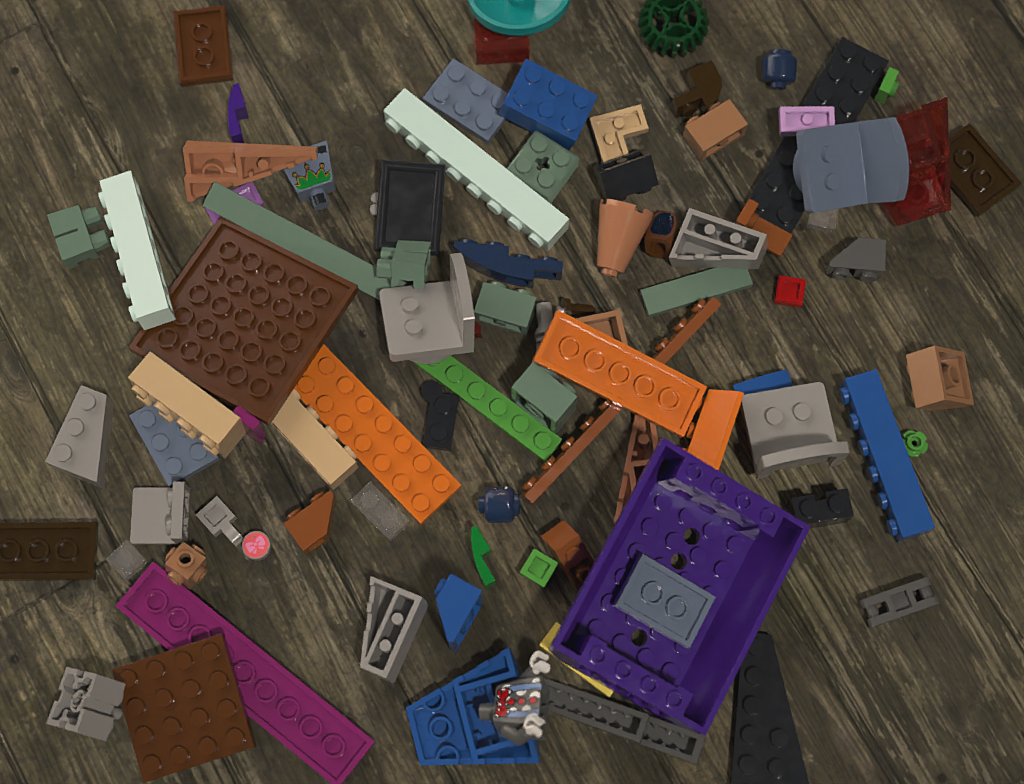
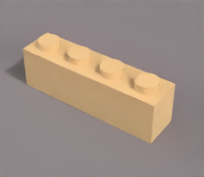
[271,389,358,490]

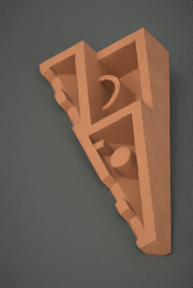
[183,140,318,202]

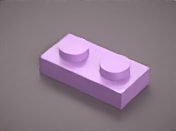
[778,106,835,136]

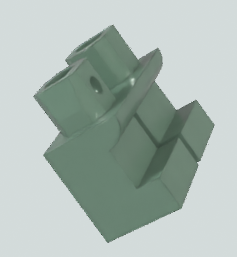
[47,205,111,269]
[377,240,431,289]

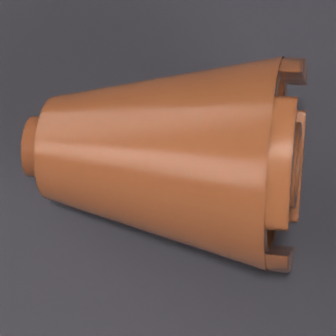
[597,199,654,278]

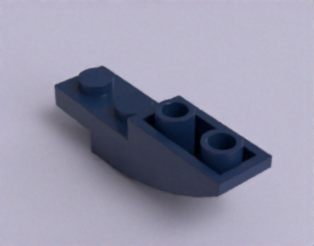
[454,239,563,288]

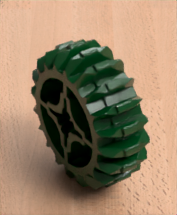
[638,0,709,59]

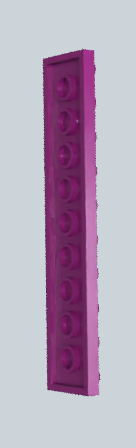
[115,562,376,784]

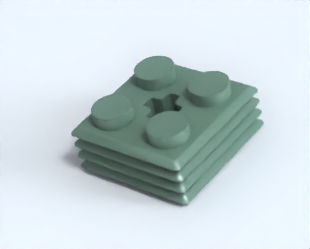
[507,131,579,204]

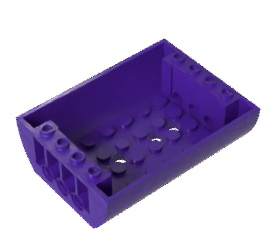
[549,438,811,735]

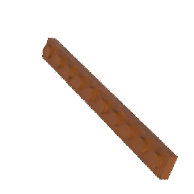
[520,297,721,504]

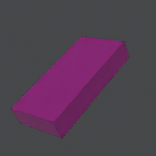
[233,406,266,445]

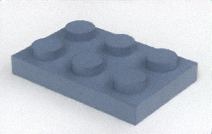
[422,58,508,145]
[129,405,220,488]
[613,554,715,648]

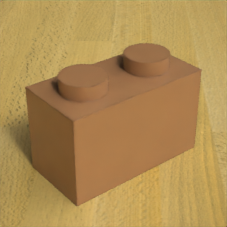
[683,99,748,161]

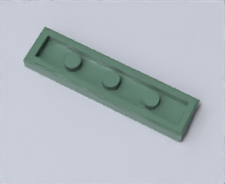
[640,267,753,318]

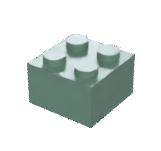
[511,362,578,434]

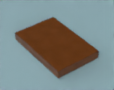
[173,5,234,87]

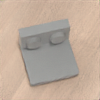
[130,482,191,544]

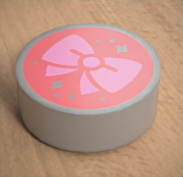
[242,531,271,561]

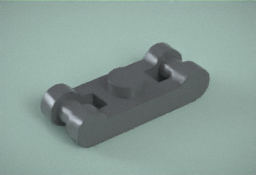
[859,577,940,628]

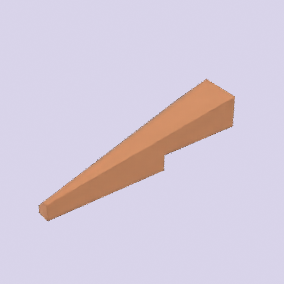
[614,414,658,524]

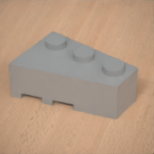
[45,385,114,489]

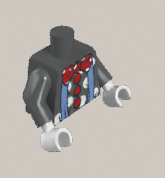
[479,651,550,746]

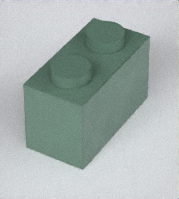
[474,281,537,336]

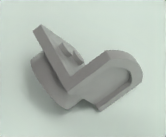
[379,253,475,364]
[741,382,850,479]

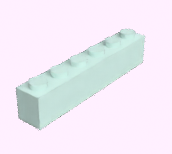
[98,170,176,330]

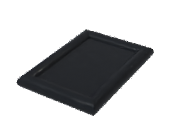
[374,160,446,256]

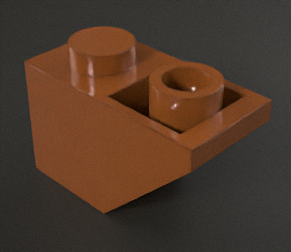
[283,490,336,556]
[541,520,594,591]

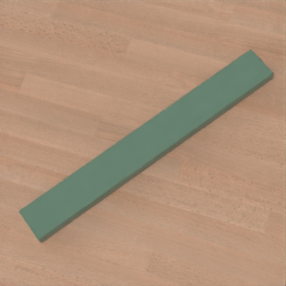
[202,182,407,300]

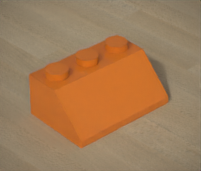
[682,389,744,470]

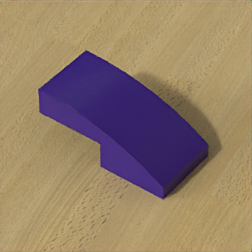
[228,83,249,143]

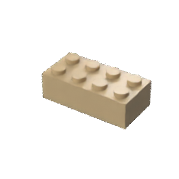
[128,352,246,458]

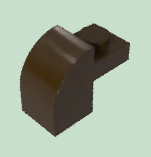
[671,60,722,118]

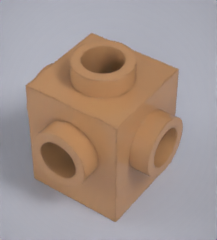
[165,542,208,591]

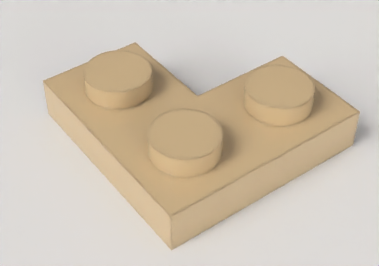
[589,104,649,162]

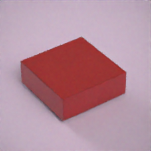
[774,275,806,308]

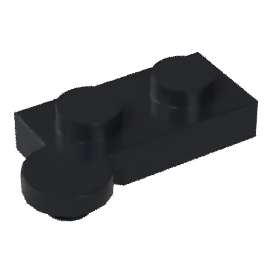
[421,381,460,452]

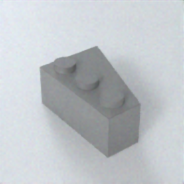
[669,208,769,269]
[360,576,429,684]

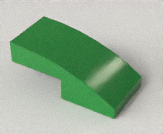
[471,525,496,590]

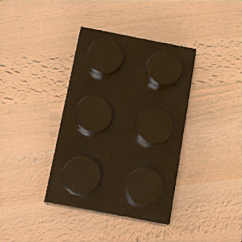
[926,123,1022,217]

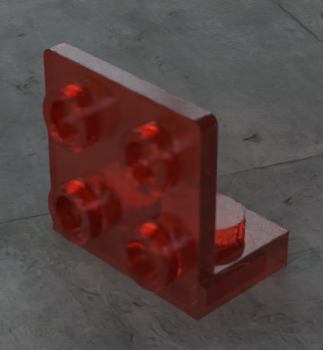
[474,17,530,65]

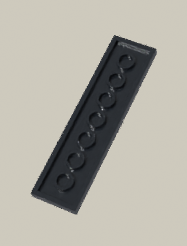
[745,37,889,234]

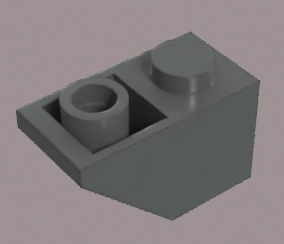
[825,237,886,282]

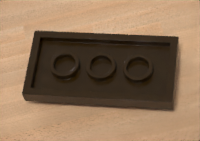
[0,522,99,581]

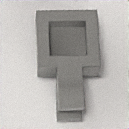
[196,496,244,547]

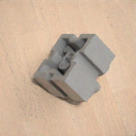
[46,667,126,741]

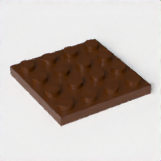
[112,633,257,783]

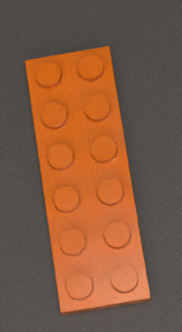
[532,310,707,437]

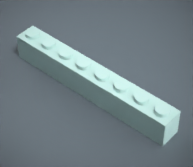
[383,88,569,251]

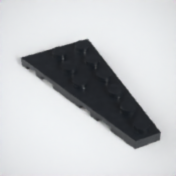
[730,633,809,784]

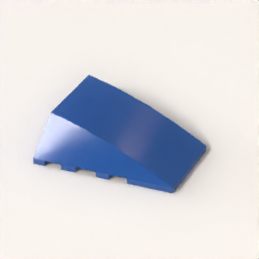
[406,647,541,765]

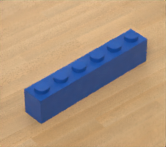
[839,369,935,543]

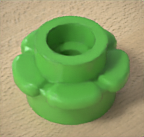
[903,430,928,457]

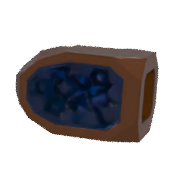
[644,211,679,259]

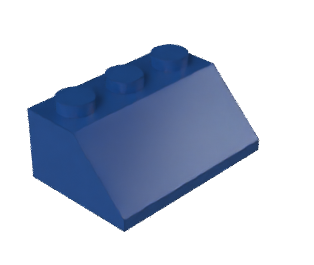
[434,574,483,653]

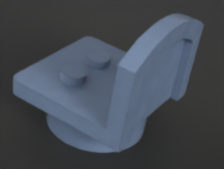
[793,117,909,213]

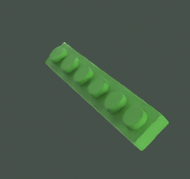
[414,355,563,463]

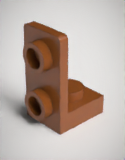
[735,199,793,257]

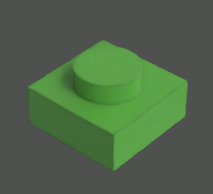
[874,67,900,104]
[519,548,559,589]

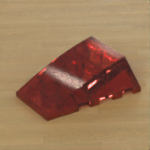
[883,97,951,226]

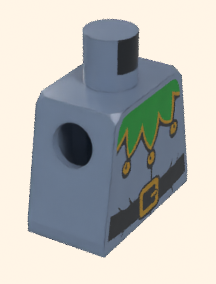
[282,141,336,210]

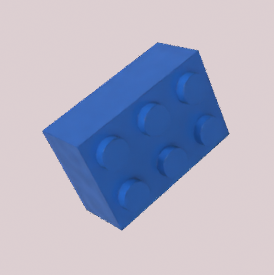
[498,58,598,150]

